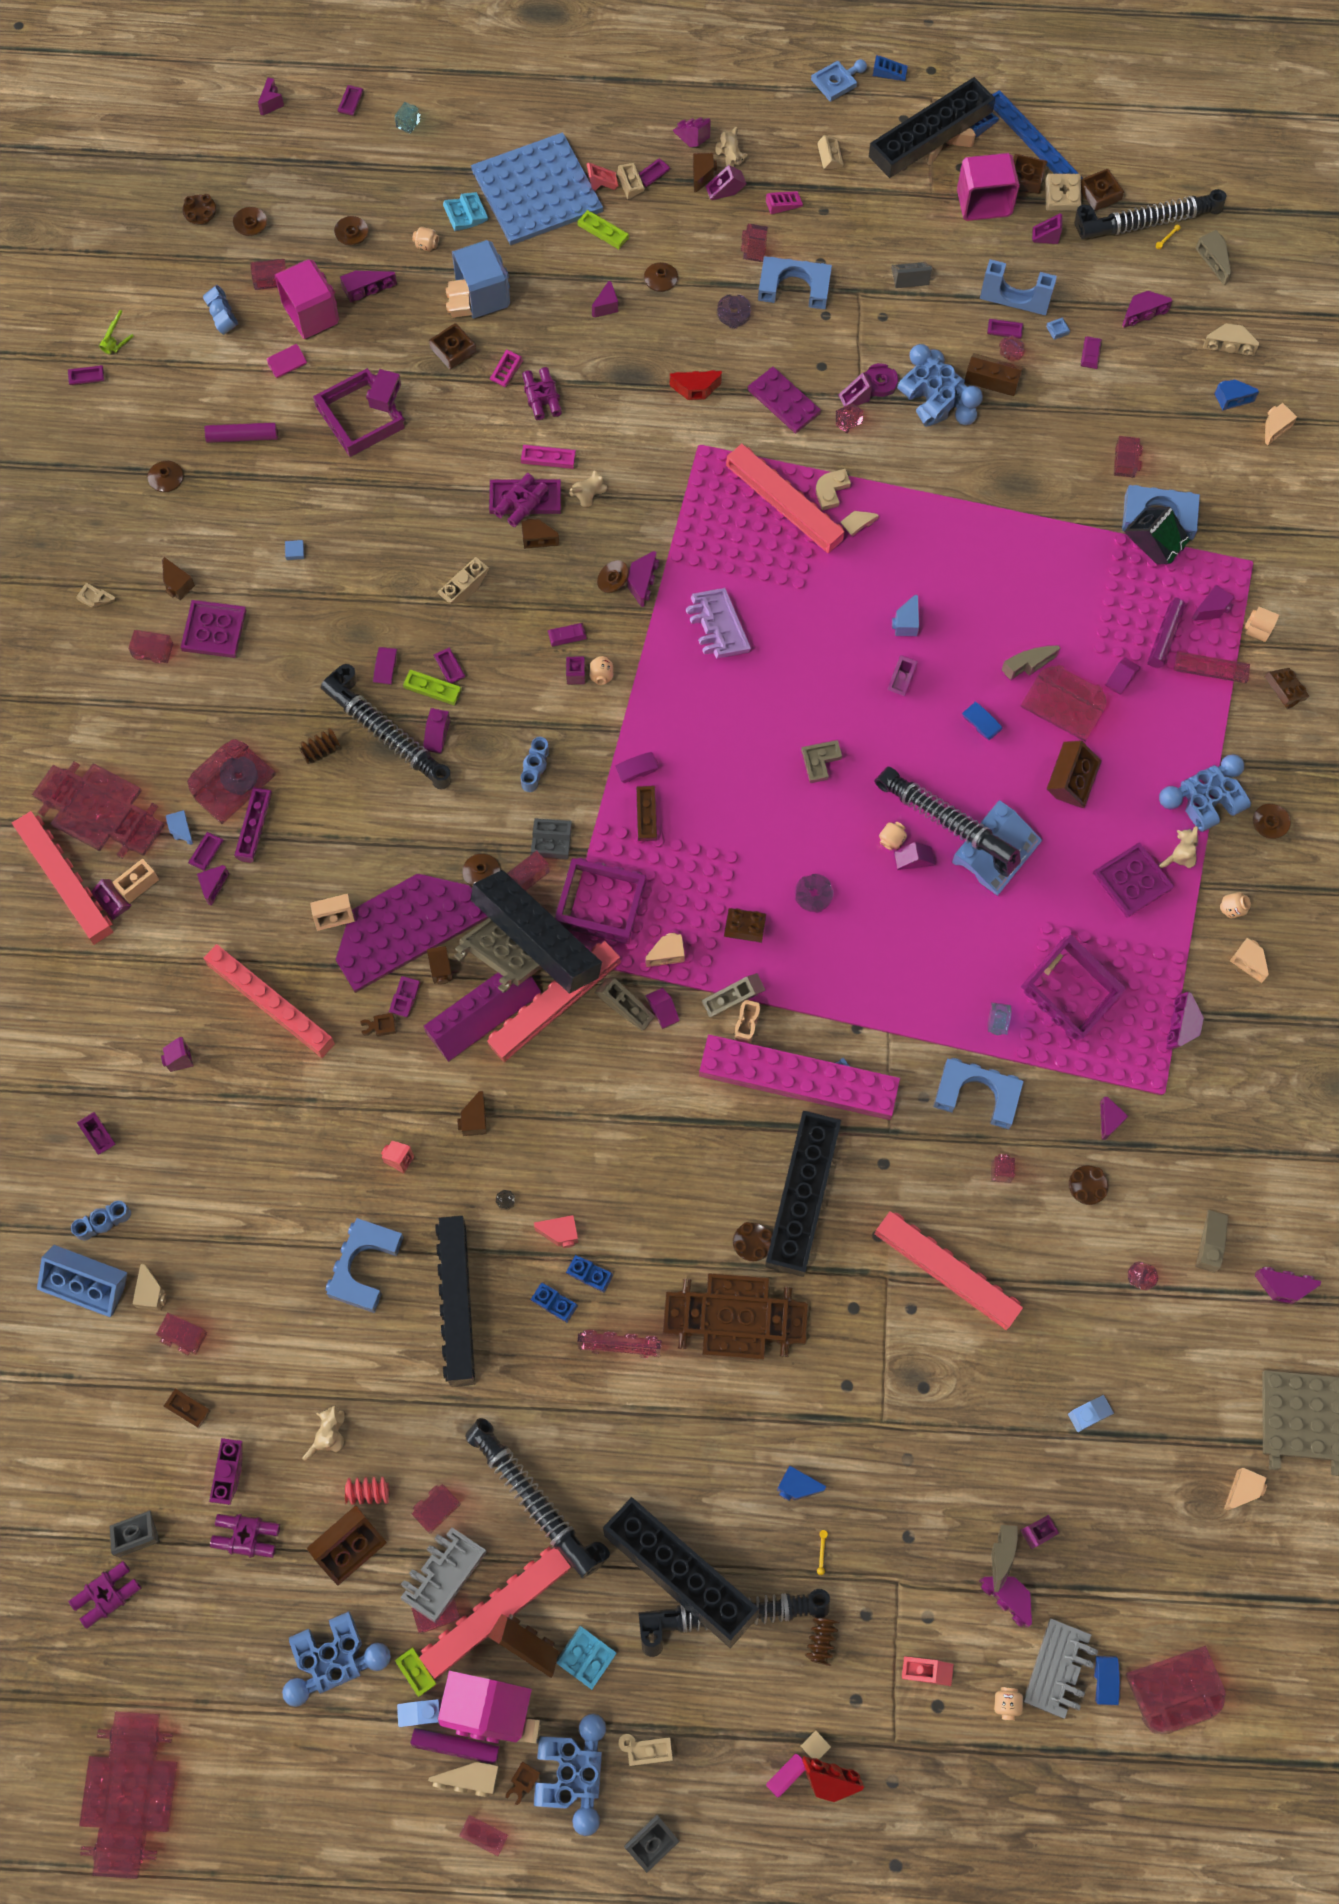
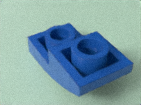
[962,701,1003,740]
[566,1255,613,1293]
[530,1282,578,1323]
[1094,1656,1120,1705]

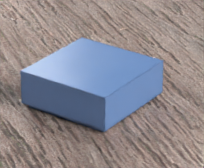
[1046,318,1070,340]
[285,540,304,560]

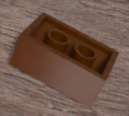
[964,353,1023,396]
[1047,740,1102,808]
[307,1505,387,1586]
[488,1614,559,1678]

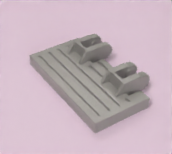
[401,1528,487,1623]
[1023,1619,1098,1719]

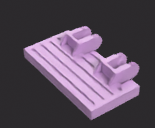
[686,588,751,659]

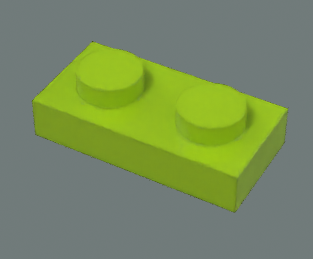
[394,1647,437,1697]

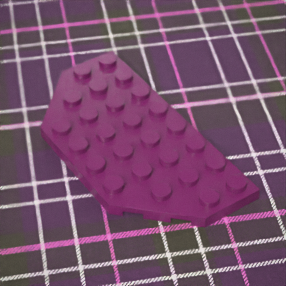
[335,874,488,993]

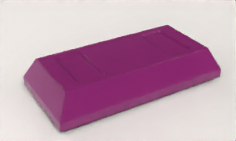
[337,85,364,116]
[638,158,671,187]
[987,319,1023,339]
[1080,336,1102,369]
[68,365,104,386]
[548,623,587,647]
[433,647,465,684]
[188,832,224,871]

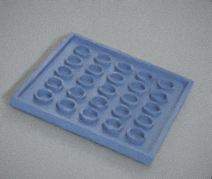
[471,132,603,245]

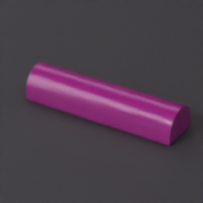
[204,423,278,443]
[1147,597,1186,668]
[234,787,272,863]
[410,1728,500,1765]

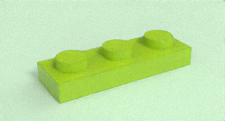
[577,210,629,250]
[403,670,461,706]

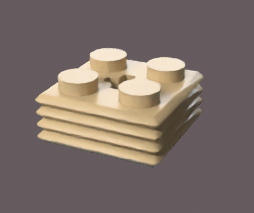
[1045,174,1081,211]

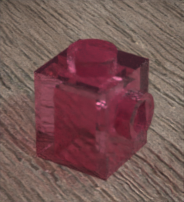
[991,1154,1015,1183]

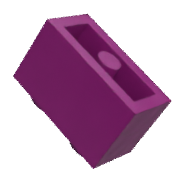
[366,369,401,413]

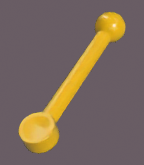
[1155,224,1181,249]
[817,1530,828,1575]

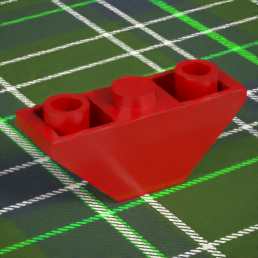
[669,370,722,400]
[802,1756,865,1802]

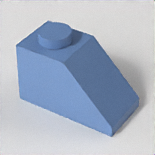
[892,595,919,636]

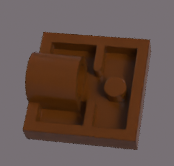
[1264,668,1310,709]
[724,908,766,943]

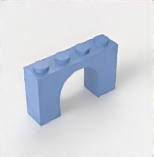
[758,256,832,309]
[980,259,1057,315]
[1122,485,1200,540]
[933,1058,1023,1130]
[325,1218,404,1313]

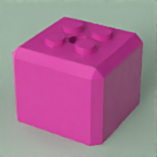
[957,153,1019,221]
[274,259,339,339]
[438,1671,532,1744]

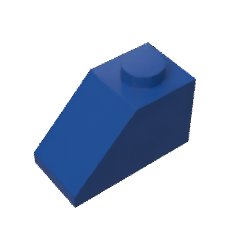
[1214,379,1259,411]
[777,1466,826,1501]

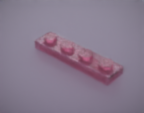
[1174,651,1250,683]

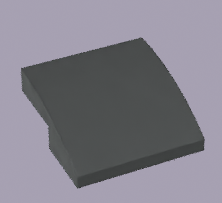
[531,818,572,859]

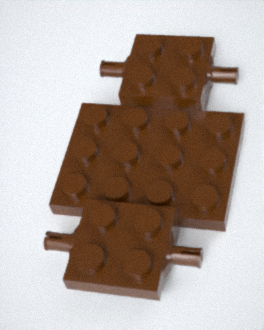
[663,1273,808,1361]

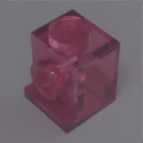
[835,403,863,433]

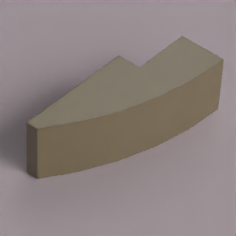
[1001,645,1060,680]
[991,1525,1018,1592]

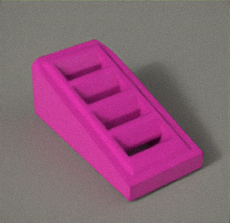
[766,191,803,214]
[490,349,523,387]

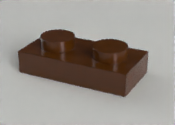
[164,1388,211,1428]

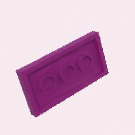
[748,366,821,434]
[489,479,561,514]

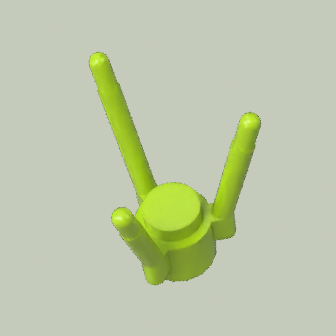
[99,310,134,354]

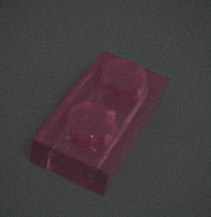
[459,1815,508,1856]

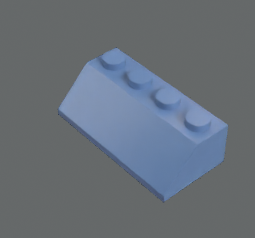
[37,1245,127,1317]

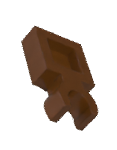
[360,1013,396,1036]
[505,1761,541,1805]

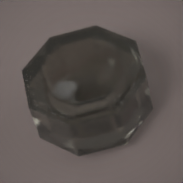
[495,1190,515,1211]

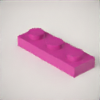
[521,445,576,469]

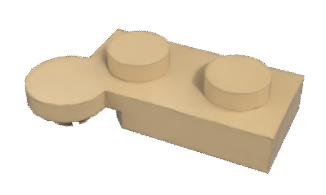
[618,1734,673,1766]

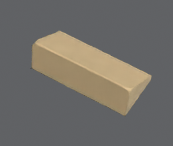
[817,135,844,169]
[617,163,645,199]

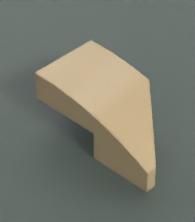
[841,511,879,537]
[76,583,115,608]

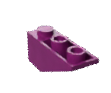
[340,270,397,303]

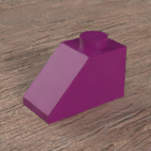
[705,165,747,200]
[1192,585,1234,621]
[423,708,450,754]
[161,1037,193,1072]

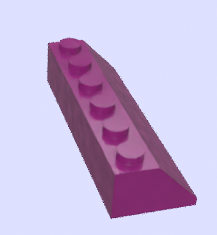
[424,972,541,1062]

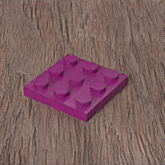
[180,600,246,658]
[1093,842,1174,918]

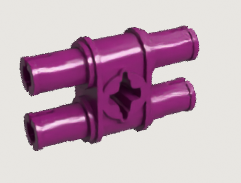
[522,367,562,420]
[493,473,549,527]
[210,1514,280,1558]
[68,1561,142,1629]

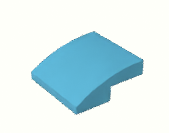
[443,192,488,231]
[556,1626,617,1690]

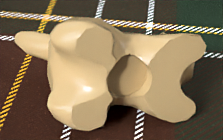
[715,127,747,167]
[569,470,608,507]
[1159,826,1198,868]
[302,1406,345,1461]

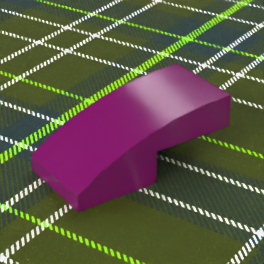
[373,647,397,685]
[615,752,659,783]
[389,976,421,1018]

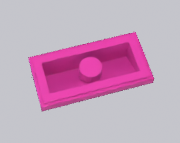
[267,344,307,379]
[766,1754,805,1798]

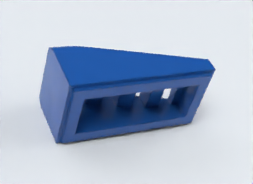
[873,55,908,81]
[969,113,999,138]

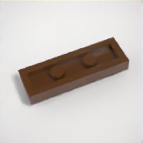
[636,786,657,841]

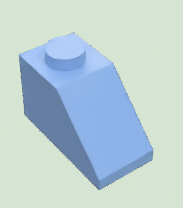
[1068,1395,1114,1432]
[397,1699,441,1727]

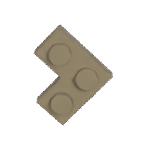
[801,740,842,783]

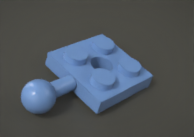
[811,59,867,102]

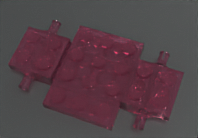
[32,761,165,859]
[79,1711,177,1879]

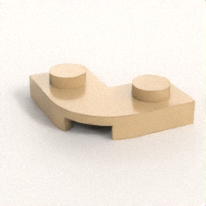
[816,469,851,510]

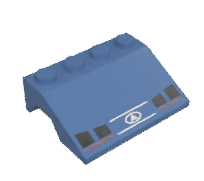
[952,800,1042,896]

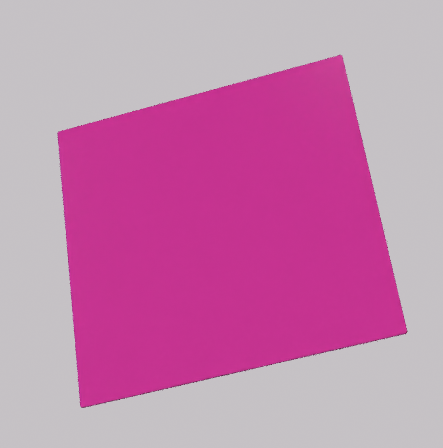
[568,445,1253,1095]

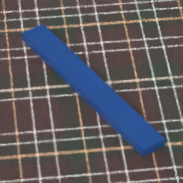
[992,90,1083,179]

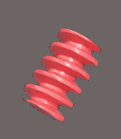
[345,1477,389,1505]

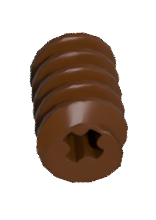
[298,728,341,764]
[805,1617,840,1666]

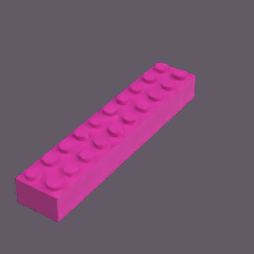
[699,1034,900,1120]

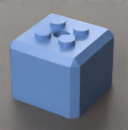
[452,240,510,319]

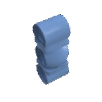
[203,285,238,335]
[520,737,549,792]
[71,1200,131,1241]

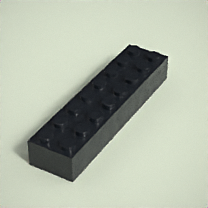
[868,77,996,179]
[471,870,602,994]
[765,1110,841,1277]
[435,1216,475,1387]
[603,1497,759,1649]

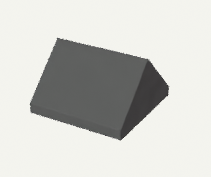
[891,262,932,288]
[110,1511,160,1558]
[624,1814,680,1873]

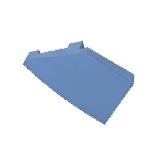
[166,810,193,845]

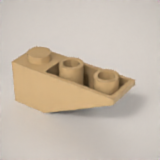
[428,1762,499,1797]

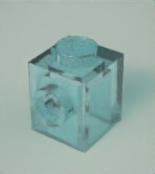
[394,102,420,134]
[987,1003,1012,1035]

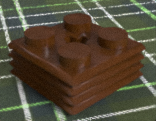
[1013,154,1047,194]
[1081,168,1124,211]
[429,323,477,369]

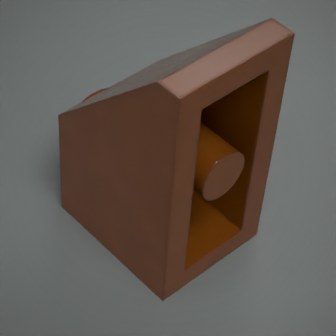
[693,153,717,192]
[521,519,559,549]
[162,557,195,601]
[427,946,453,984]
[457,1091,487,1136]

